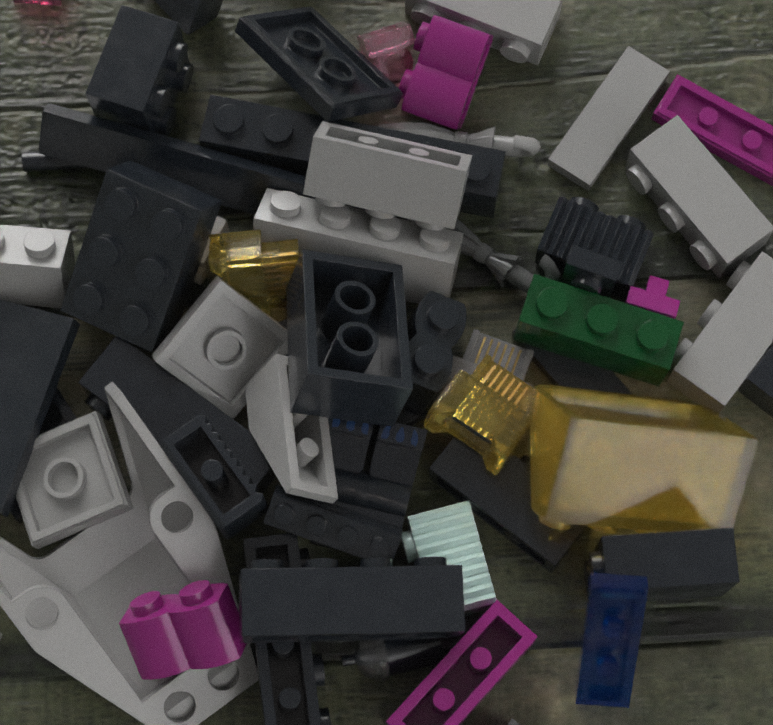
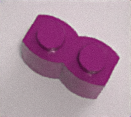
[399,15,494,130]
[119,580,247,680]

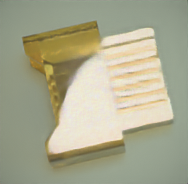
[209,229,300,318]
[423,354,541,475]

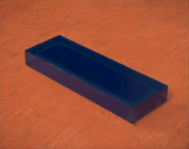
[575,573,648,708]

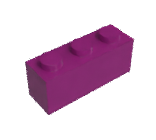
[386,600,538,725]

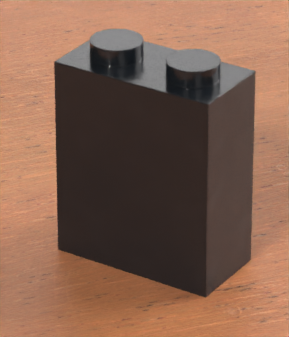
[584,527,740,605]

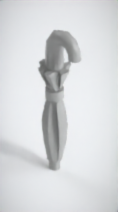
[378,122,541,157]

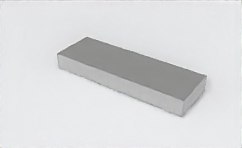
[547,46,670,191]

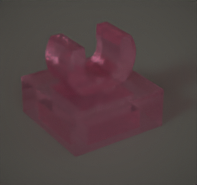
[357,21,415,77]

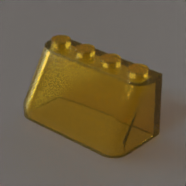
[529,384,759,534]

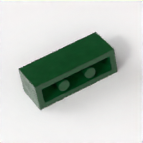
[513,274,684,387]

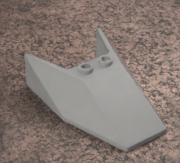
[0,381,258,725]

